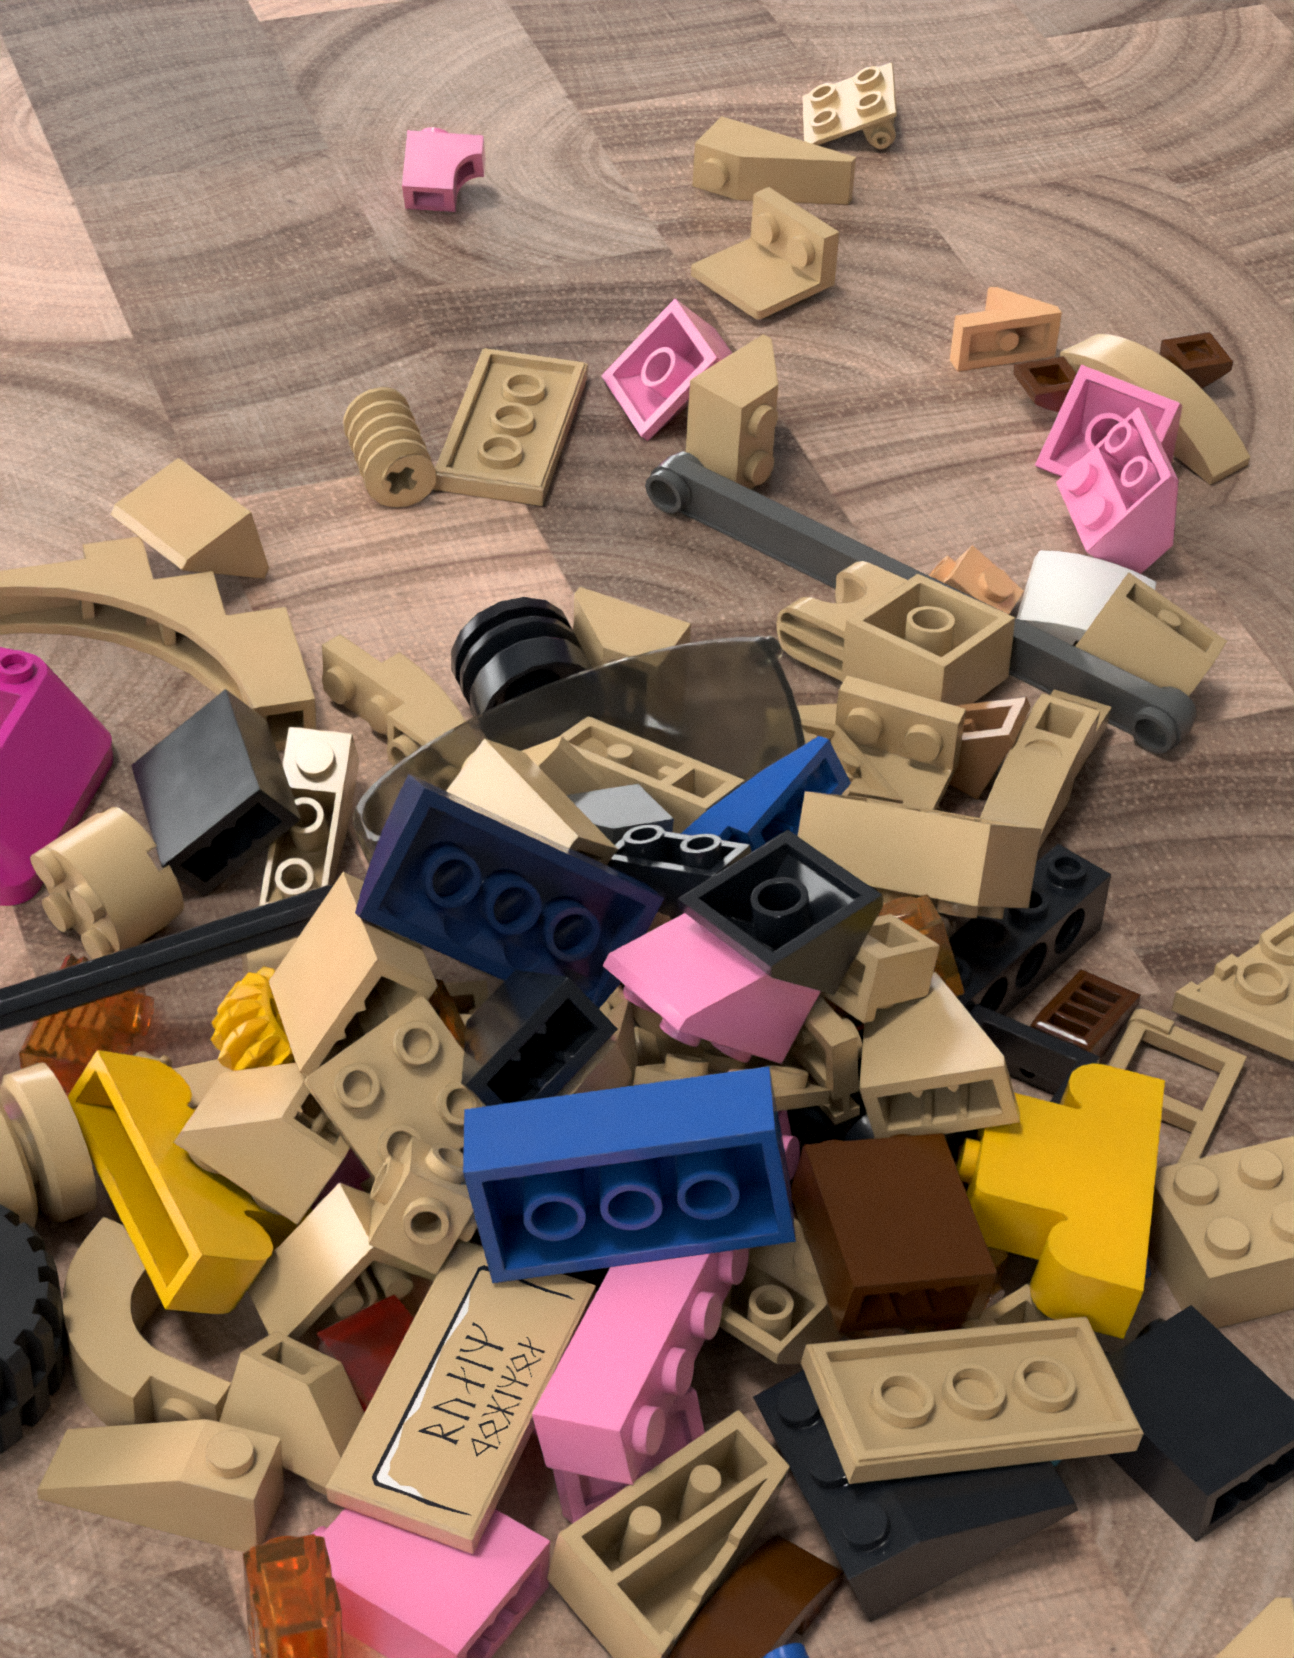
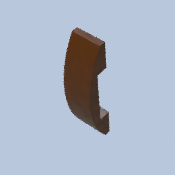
[1013,332,1233,413]
[667,1535,844,1658]

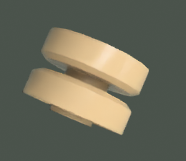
[0,1063,97,1229]

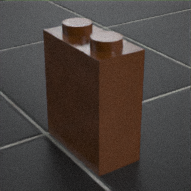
[791,1133,997,1334]

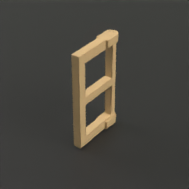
[1108,1009,1247,1169]

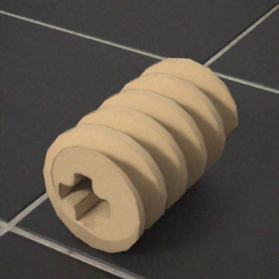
[343,387,436,508]

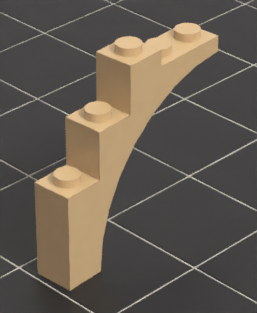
[0,537,316,751]

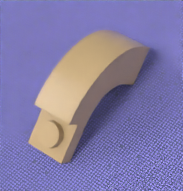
[63,1217,231,1426]

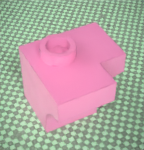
[402,127,486,212]

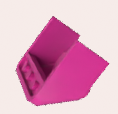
[0,647,114,906]

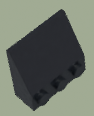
[753,1327,1078,1622]

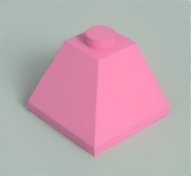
[601,299,732,441]

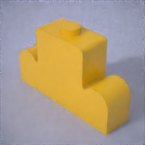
[67,1050,313,1314]
[957,1063,1165,1339]

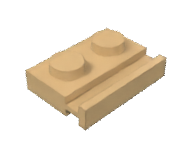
[782,994,863,1125]

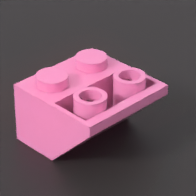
[1056,407,1179,574]
[603,913,821,1064]

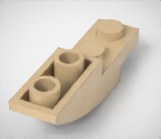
[322,634,478,791]
[980,689,1112,850]

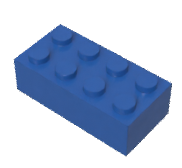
[463,1066,796,1283]

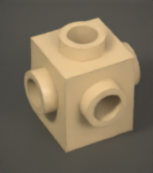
[368,1137,477,1275]

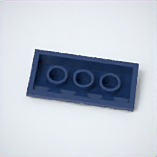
[355,774,664,1008]

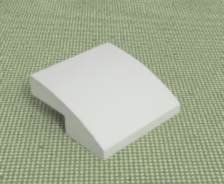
[1017,550,1157,645]

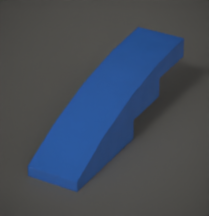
[680,736,851,852]

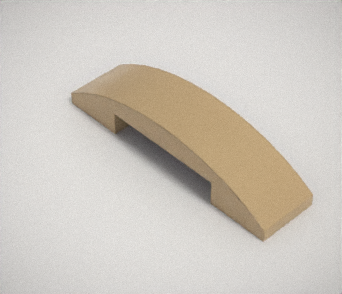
[1059,334,1250,485]

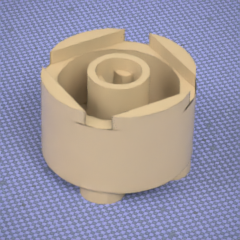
[30,807,184,959]

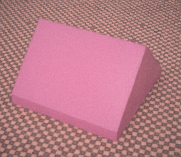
[1035,365,1182,477]

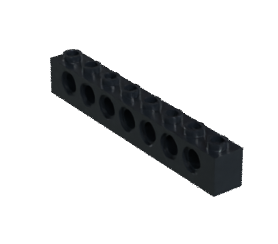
[787,844,1111,1182]

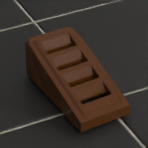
[1030,969,1141,1062]

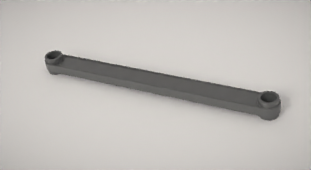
[645,451,1197,754]

